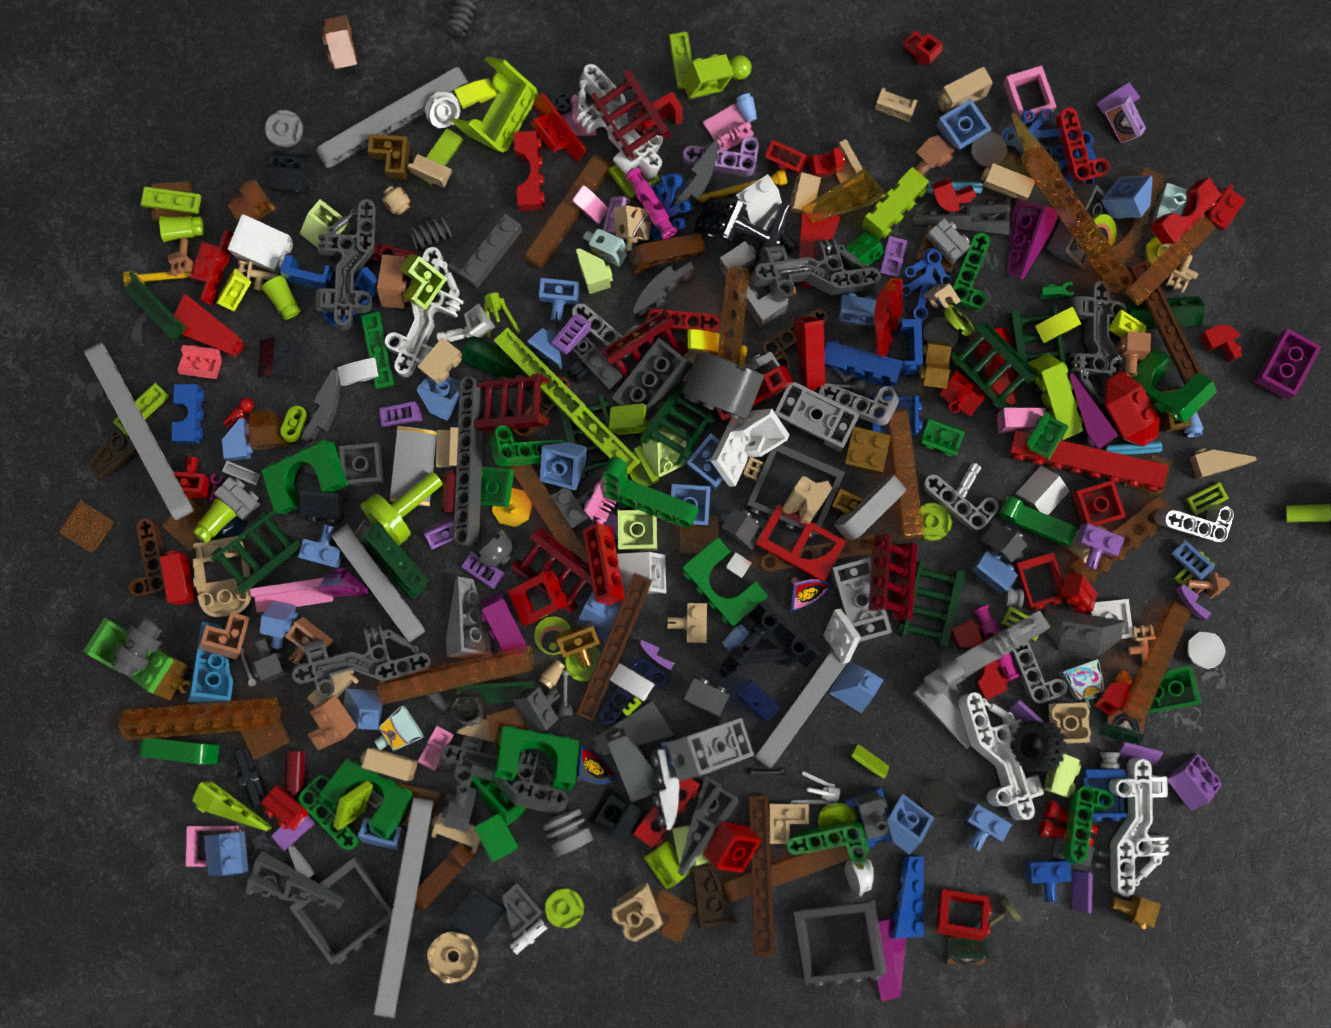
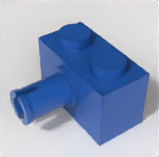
[1026,860,1072,902]

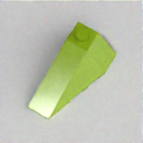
[192,781,273,831]

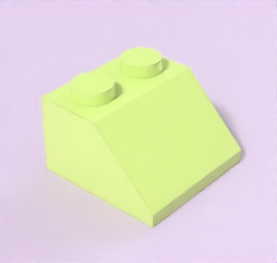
[576,248,613,294]
[618,510,657,551]
[1043,754,1081,798]

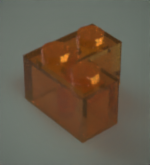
[228,180,275,222]

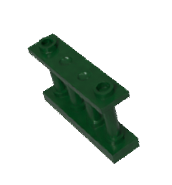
[1008,305,1070,389]
[950,321,1039,410]
[640,384,717,465]
[559,395,613,482]
[210,510,302,597]
[362,522,429,600]
[898,560,965,648]

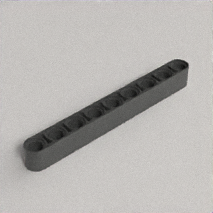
[454,376,485,547]

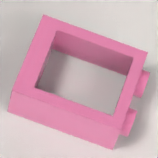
[1003,66,1057,124]
[186,825,241,867]

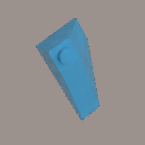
[188,621,233,704]

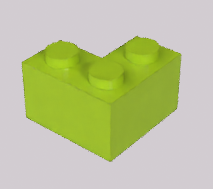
[400,254,447,310]

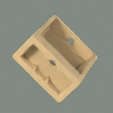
[938,67,993,114]
[981,163,1036,201]
[360,748,418,781]

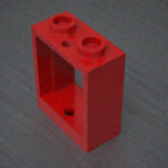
[160,551,197,605]
[1013,552,1065,611]
[935,889,992,941]

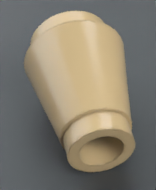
[538,660,565,690]

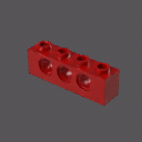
[583,523,625,605]
[633,778,701,848]

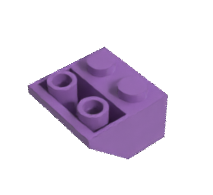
[1167,753,1222,812]

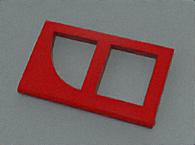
[756,504,846,582]

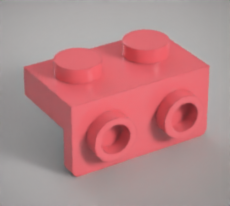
[178,345,222,379]

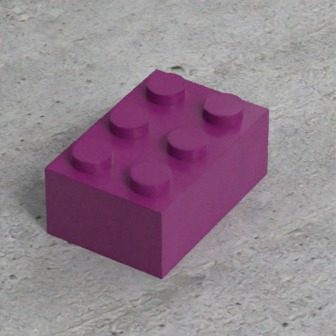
[1254,328,1321,400]

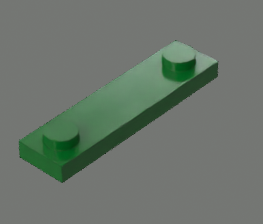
[361,312,395,390]

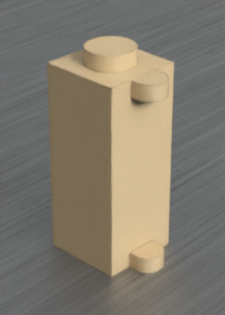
[307,670,359,707]
[431,812,481,853]

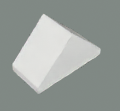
[464,303,495,338]

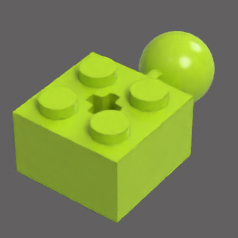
[681,54,752,99]

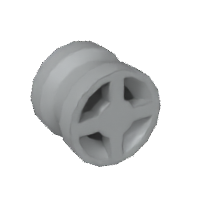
[1005,587,1024,608]
[1100,752,1120,768]

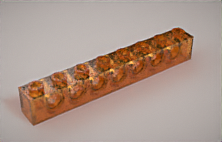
[376,646,535,705]
[118,697,281,740]

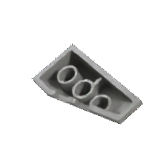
[446,576,492,659]
[912,666,971,749]

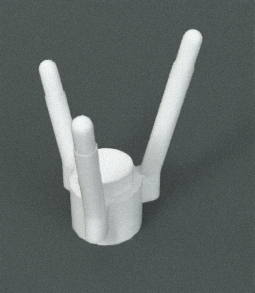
[791,771,840,805]

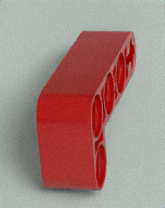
[1056,108,1110,183]
[645,309,720,347]

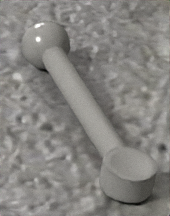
[239,648,256,686]

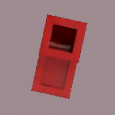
[902,31,943,66]
[807,148,845,177]
[931,178,976,212]
[1199,325,1242,363]
[1095,682,1145,716]

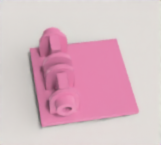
[703,104,754,151]
[584,477,616,524]

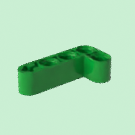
[952,233,990,312]
[489,425,566,467]
[999,496,1078,547]
[138,736,220,765]
[299,775,360,850]
[1063,786,1114,865]
[787,820,869,862]

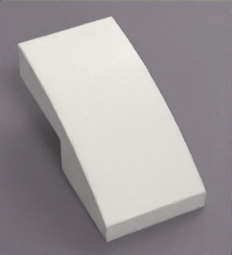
[337,358,378,386]
[610,663,654,701]

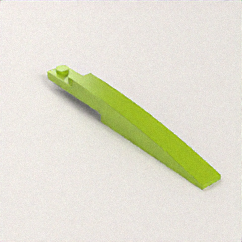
[494,327,640,475]

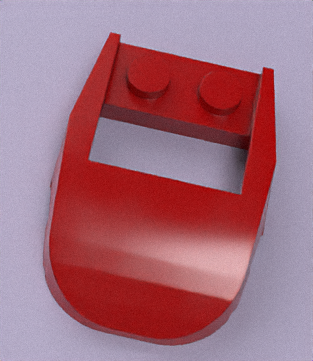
[874,278,903,358]

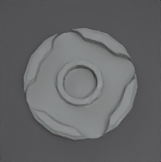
[265,110,303,148]

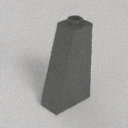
[592,701,673,755]
[605,728,660,802]

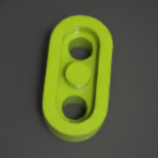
[280,406,307,442]

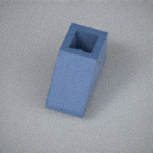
[222,418,253,461]

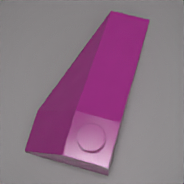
[1007,200,1059,279]
[1069,373,1118,449]
[318,568,371,597]
[864,916,906,1001]

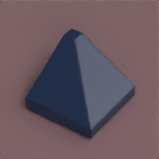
[219,518,247,537]

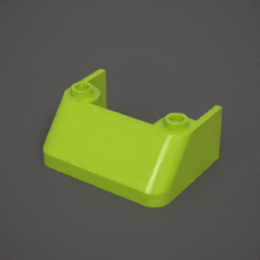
[450,57,537,152]

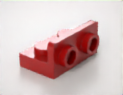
[1205,184,1246,231]

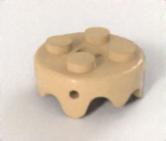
[427,931,478,983]

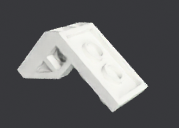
[711,409,789,487]

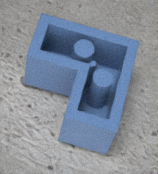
[686,433,724,490]

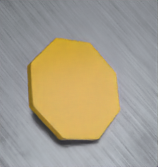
[492,488,532,527]

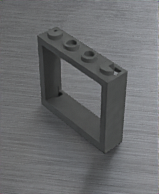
[746,445,845,538]
[289,857,394,965]
[794,900,887,986]

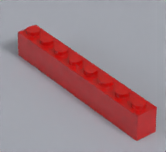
[1009,430,1169,492]

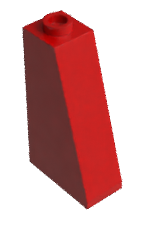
[796,213,840,287]
[175,294,243,358]
[794,316,825,391]

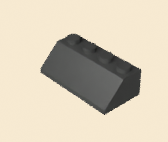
[1047,183,1108,269]
[447,208,522,289]
[612,338,693,421]

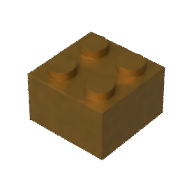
[843,427,891,475]

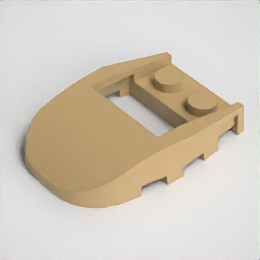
[193,536,251,617]

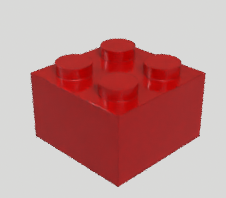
[1072,480,1126,527]
[703,822,761,873]

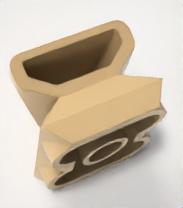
[782,476,832,524]
[1049,703,1091,743]
[610,882,663,942]

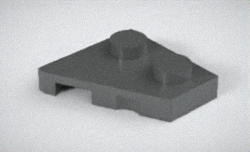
[502,882,543,939]

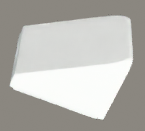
[725,553,752,579]

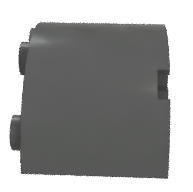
[682,350,764,420]

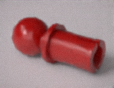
[222,398,254,429]

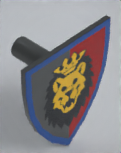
[576,746,617,784]

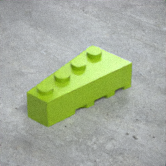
[861,167,929,240]
[1027,354,1083,440]

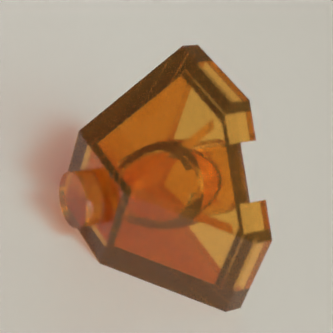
[248,410,294,450]

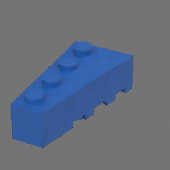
[824,340,903,388]

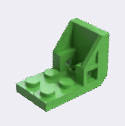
[84,618,174,693]

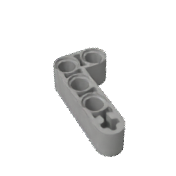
[572,304,641,360]
[819,383,899,426]
[834,474,906,540]
[922,475,999,531]
[1155,505,1234,542]
[1011,642,1067,703]

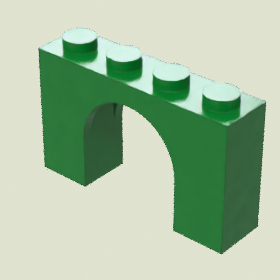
[1131,348,1217,424]
[261,440,348,514]
[682,536,768,626]
[494,726,579,791]
[319,758,413,840]

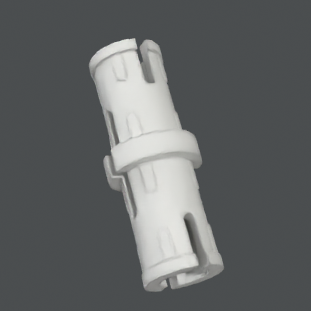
[509,919,548,954]

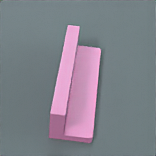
[250,578,333,613]

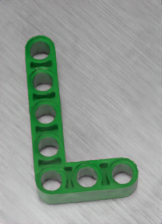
[603,457,699,529]

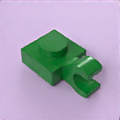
[1039,282,1074,299]

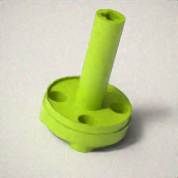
[360,472,443,545]
[1286,504,1331,523]

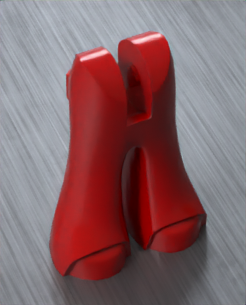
[1038,800,1098,847]

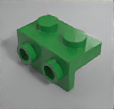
[840,230,884,270]
[1026,412,1069,460]
[921,417,965,456]

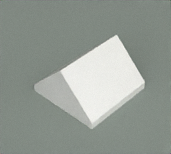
[1016,466,1069,515]

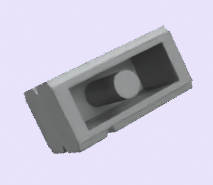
[926,219,970,265]
[214,477,261,521]

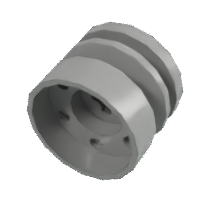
[542,809,593,857]

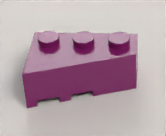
[480,591,528,660]

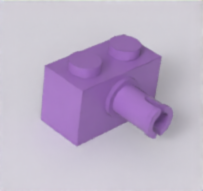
[1075,524,1124,570]

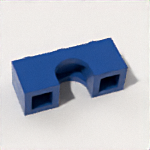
[172,384,204,444]

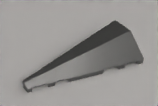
[913,197,1010,235]
[677,776,738,877]
[245,851,344,909]

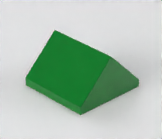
[474,813,518,863]

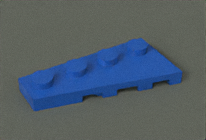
[890,856,924,939]

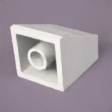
[735,174,782,230]
[228,214,293,275]
[617,552,666,594]

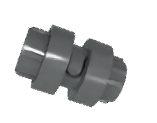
[112,618,163,677]

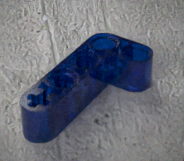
[600,659,667,725]

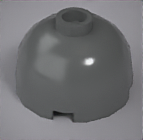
[475,529,512,567]

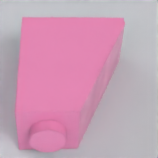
[997,408,1046,433]

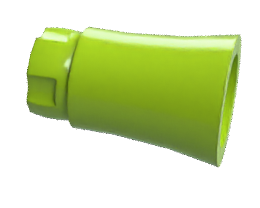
[159,216,204,242]
[261,275,300,320]
[192,499,237,543]

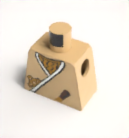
[614,205,652,251]

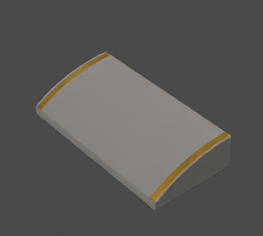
[390,426,437,507]

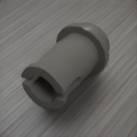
[426,688,451,713]

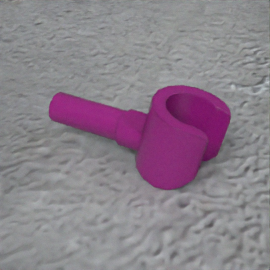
[208,473,224,501]

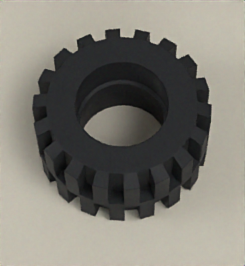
[1012,721,1067,771]

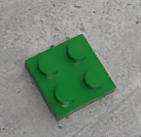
[480,467,514,508]

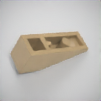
[1190,448,1257,479]

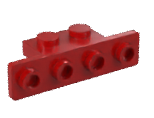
[530,93,587,162]
[190,229,234,305]

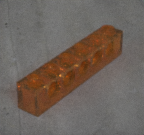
[1067,495,1172,584]

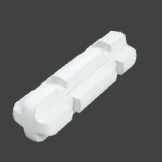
[437,327,472,342]
[956,463,981,497]

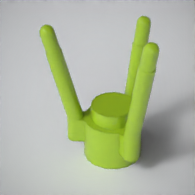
[483,293,520,337]

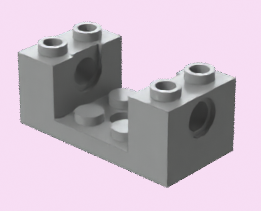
[719,241,789,329]
[775,381,860,453]
[830,558,892,642]
[667,718,754,781]

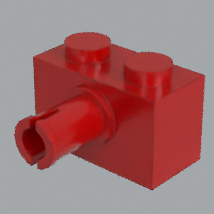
[940,371,987,416]
[173,457,210,499]

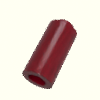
[442,470,456,514]
[284,751,305,795]

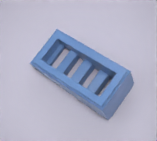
[1171,540,1215,581]

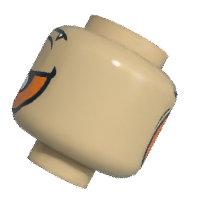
[382,186,410,215]

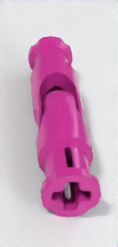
[625,168,677,240]
[973,605,1021,681]

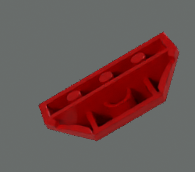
[1105,371,1160,447]

